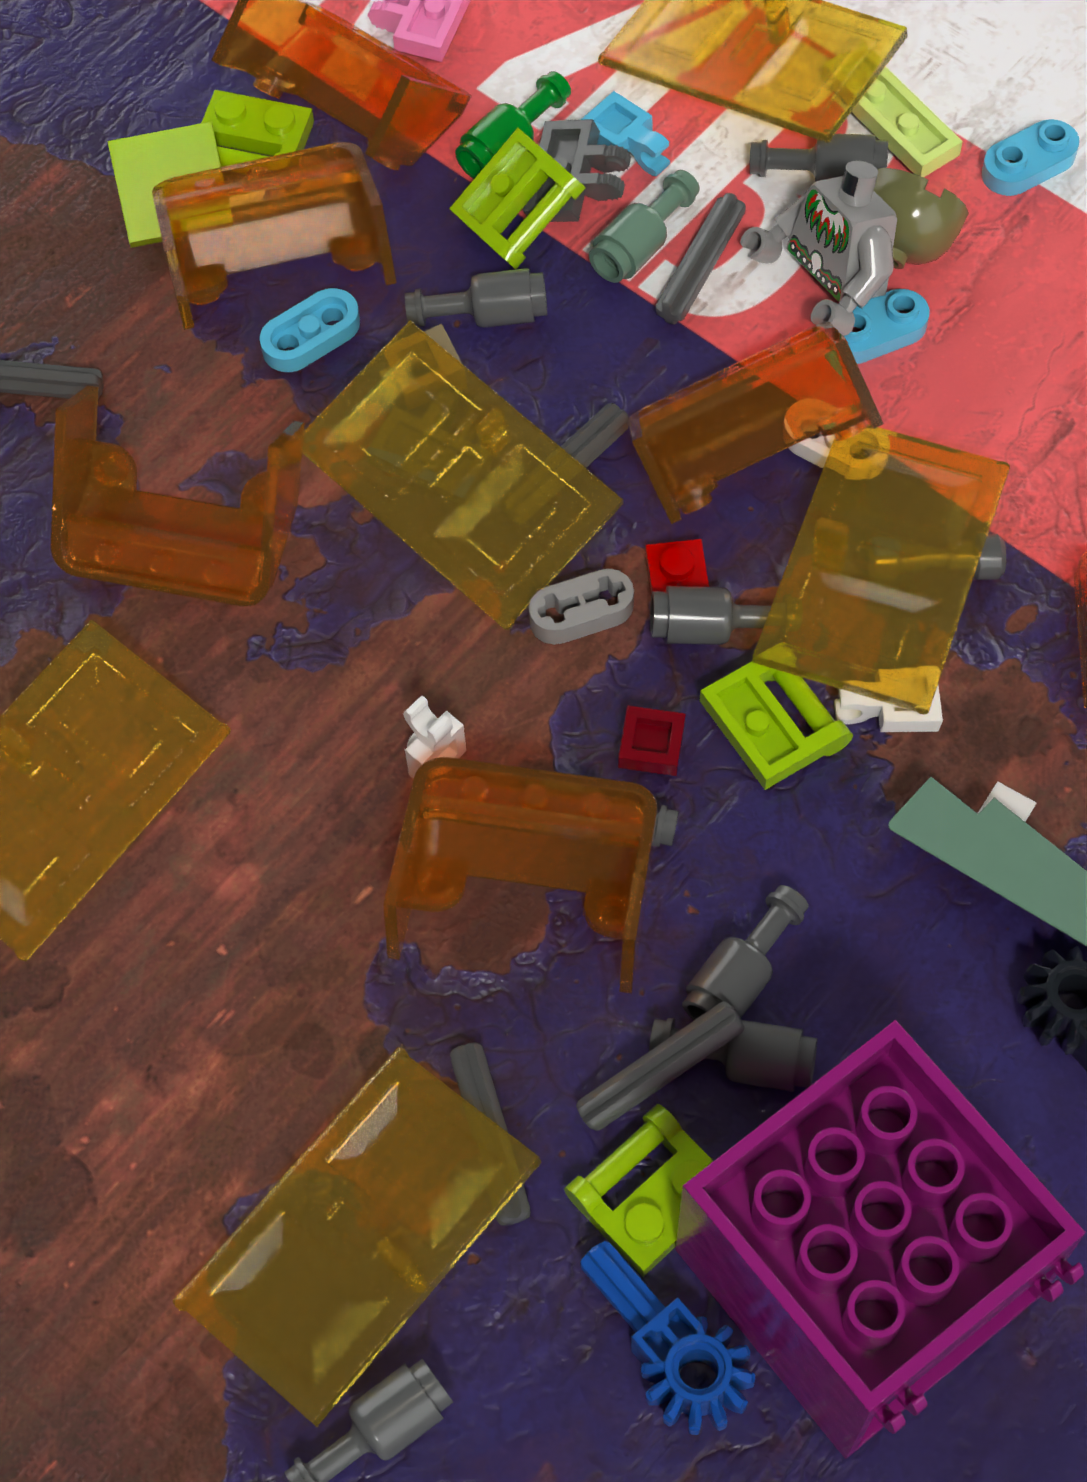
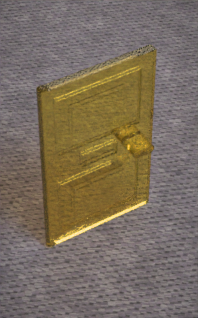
[598,0,908,143]
[293,321,624,630]
[753,417,1010,715]
[0,619,231,962]
[173,1047,542,1427]

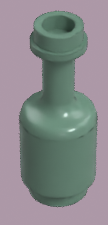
[589,170,700,283]

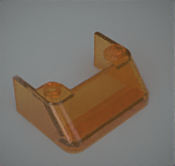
[212,0,471,171]
[152,142,397,330]
[628,322,884,524]
[51,385,305,606]
[383,757,657,994]

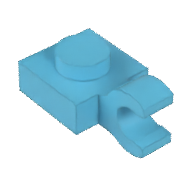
[581,91,670,176]

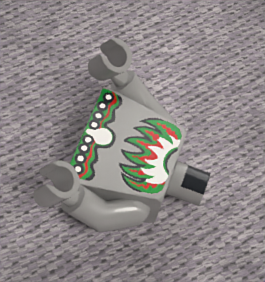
[740,161,897,337]

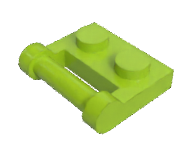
[201,90,314,187]
[449,128,586,269]
[700,646,853,790]
[564,1104,713,1277]

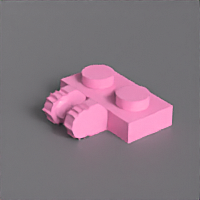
[367,0,471,62]

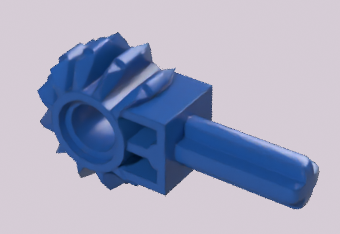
[580,1241,755,1435]

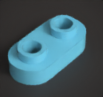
[982,119,1079,196]
[260,288,360,372]
[825,289,930,364]

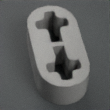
[529,569,634,645]

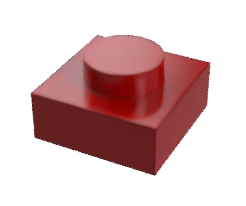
[645,539,709,594]

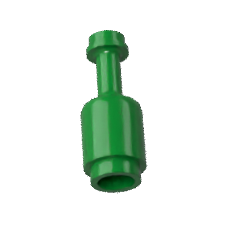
[455,71,571,179]

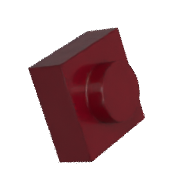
[618,705,686,776]

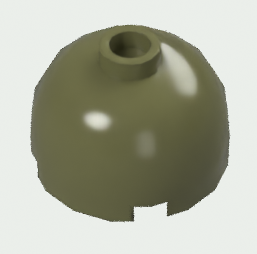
[874,168,969,269]

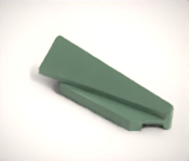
[888,777,1087,946]

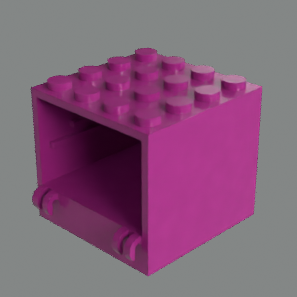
[676,1020,1086,1459]

